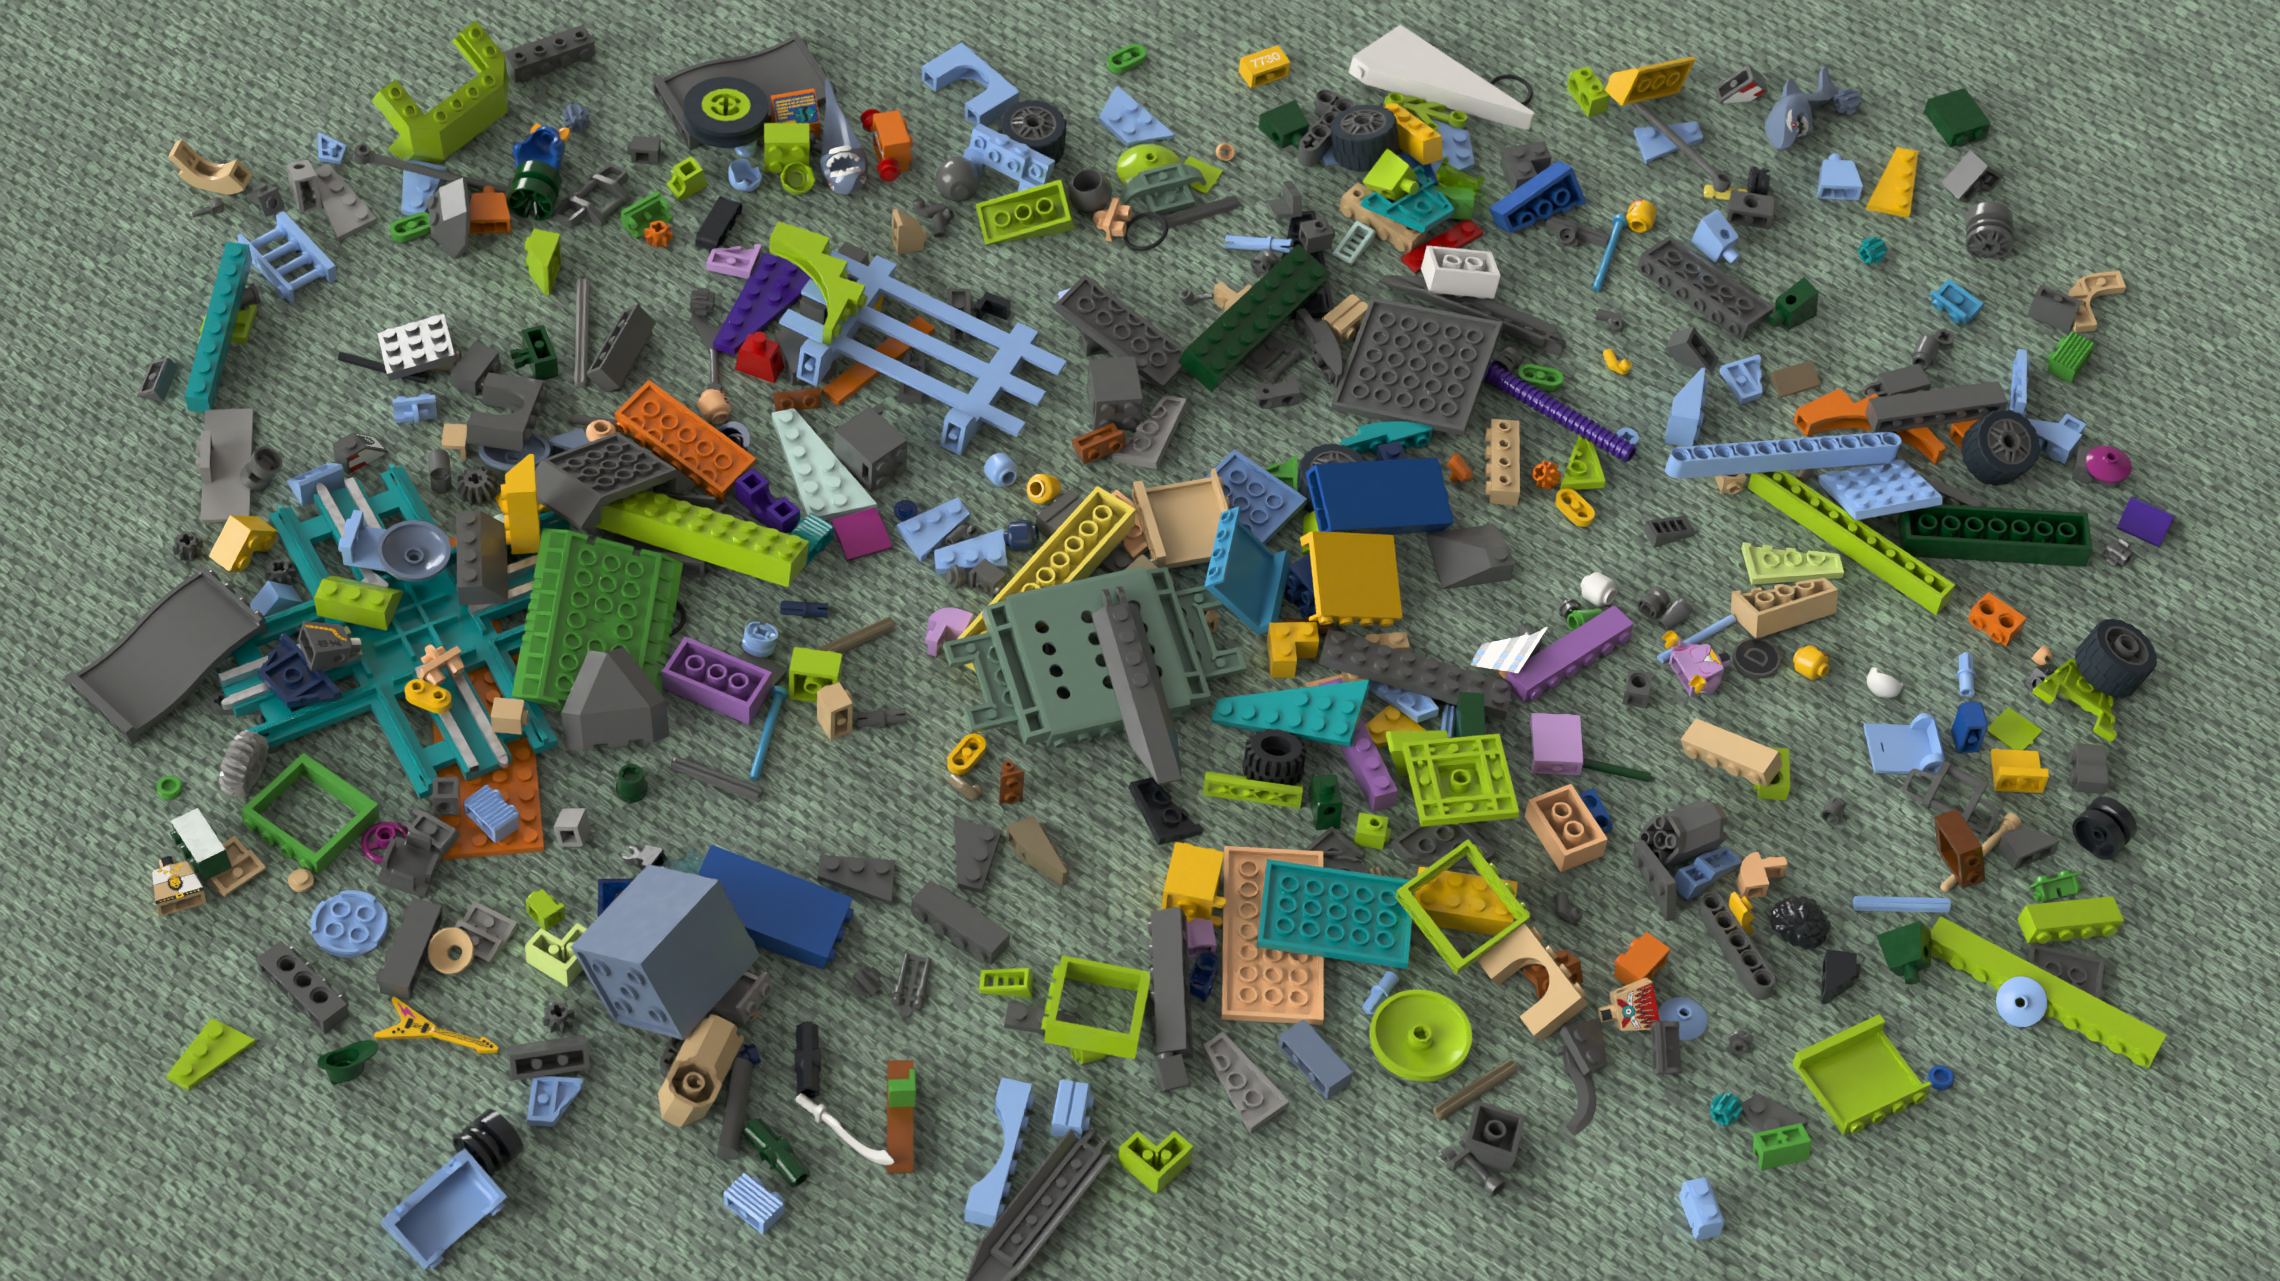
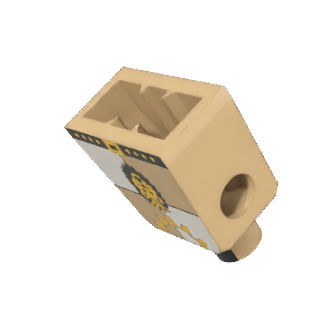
[152,856,206,917]

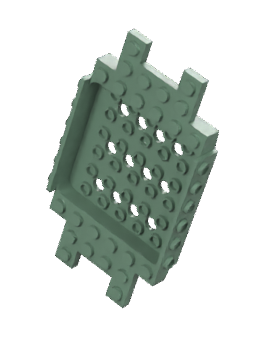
[943,566,1247,749]

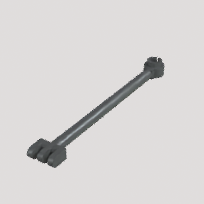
[1631,102,1732,193]
[353,144,512,202]

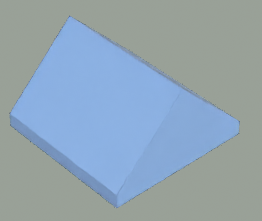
[286,463,345,506]

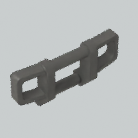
[552,164,631,228]
[1901,760,2000,835]

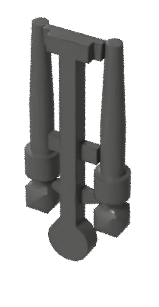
[892,953,931,1018]

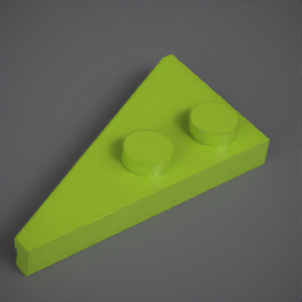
[1560,435,1606,490]

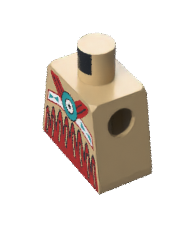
[1598,978,1660,1031]

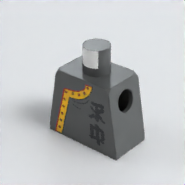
[298,621,361,671]

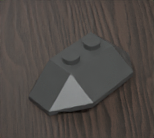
[427,178,470,259]

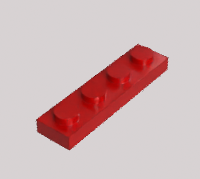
[1401,220,1484,274]

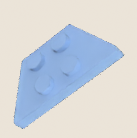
[1098,86,1174,147]
[1430,119,1475,182]

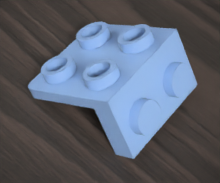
[338,510,386,571]

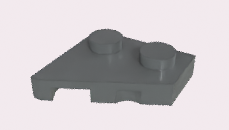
[1741,1093,1808,1133]

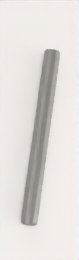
[574,278,589,388]

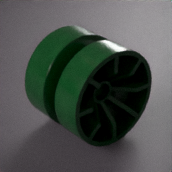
[507,160,562,221]

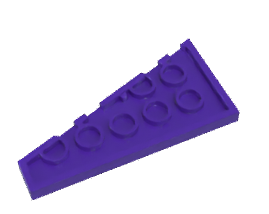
[713,252,813,355]

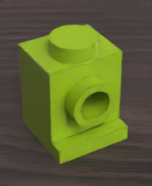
[526,889,565,931]

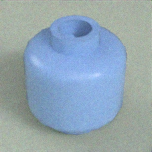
[984,453,1019,488]

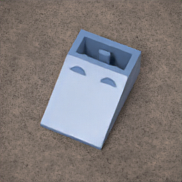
[1665,368,1708,447]

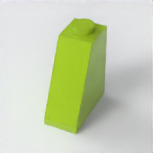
[1385,730,1449,777]

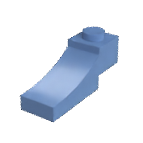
[1673,846,1743,900]

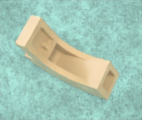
[168,139,252,195]

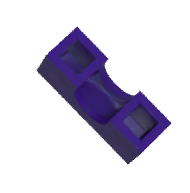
[735,468,800,534]

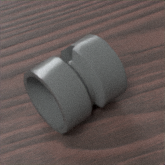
[240,447,283,491]

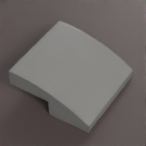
[454,901,519,964]

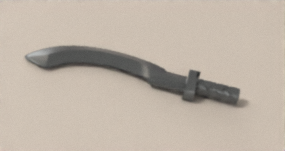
[1557,1023,1596,1135]

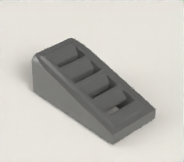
[1643,516,1696,548]

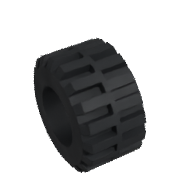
[1242,729,1307,786]

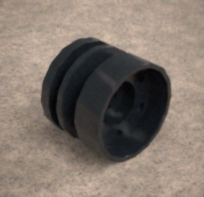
[452,1109,524,1178]

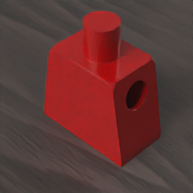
[735,332,784,384]

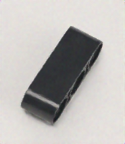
[695,196,743,251]

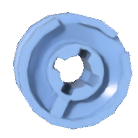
[742,621,778,657]

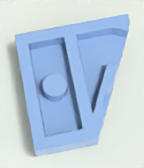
[1719,355,1762,404]
[527,1076,584,1127]

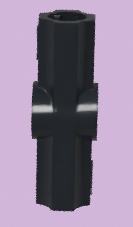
[795,1021,821,1098]

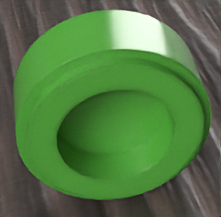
[157,776,183,800]

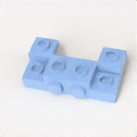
[963,124,1055,192]

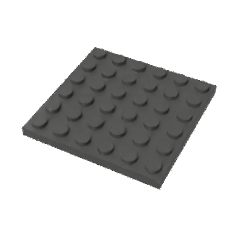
[1331,297,1503,436]

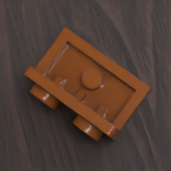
[1072,422,1126,465]
[1522,950,1583,999]

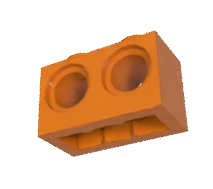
[1968,592,2027,646]

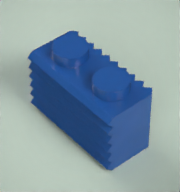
[1951,702,1989,753]

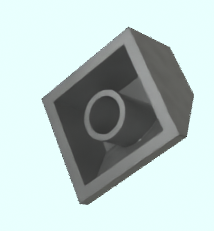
[1465,1100,1526,1174]

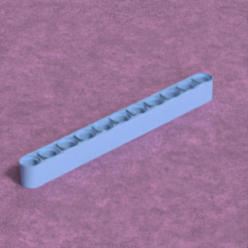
[1665,432,1902,479]

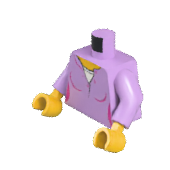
[1661,630,1731,697]

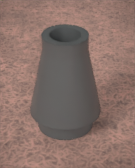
[1657,598,1692,632]

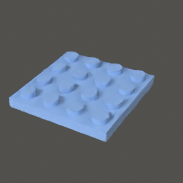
[1818,459,1942,520]

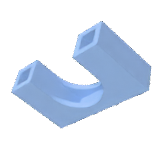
[922,43,1019,126]

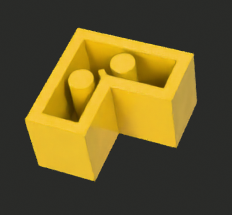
[209,515,278,572]
[1267,622,1319,678]

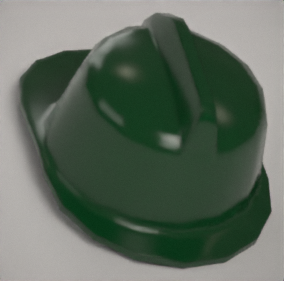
[317,1040,379,1085]

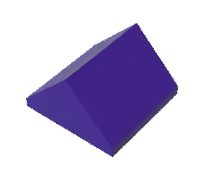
[2116,496,2176,547]

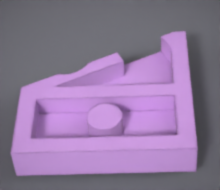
[706,244,762,279]

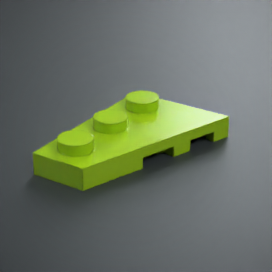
[166,1018,256,1090]

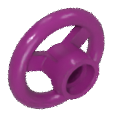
[361,821,408,864]

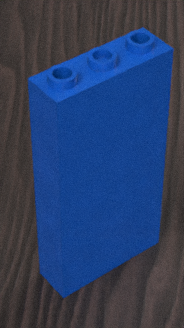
[1306,458,1454,535]
[698,845,854,969]

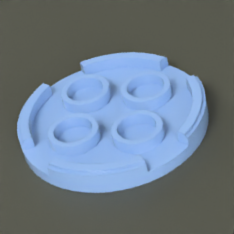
[311,890,389,958]

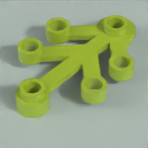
[1384,92,1468,132]

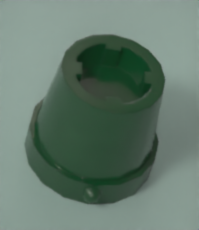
[616,764,648,804]

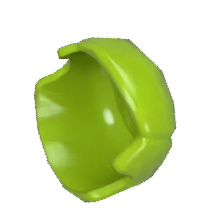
[781,162,816,196]

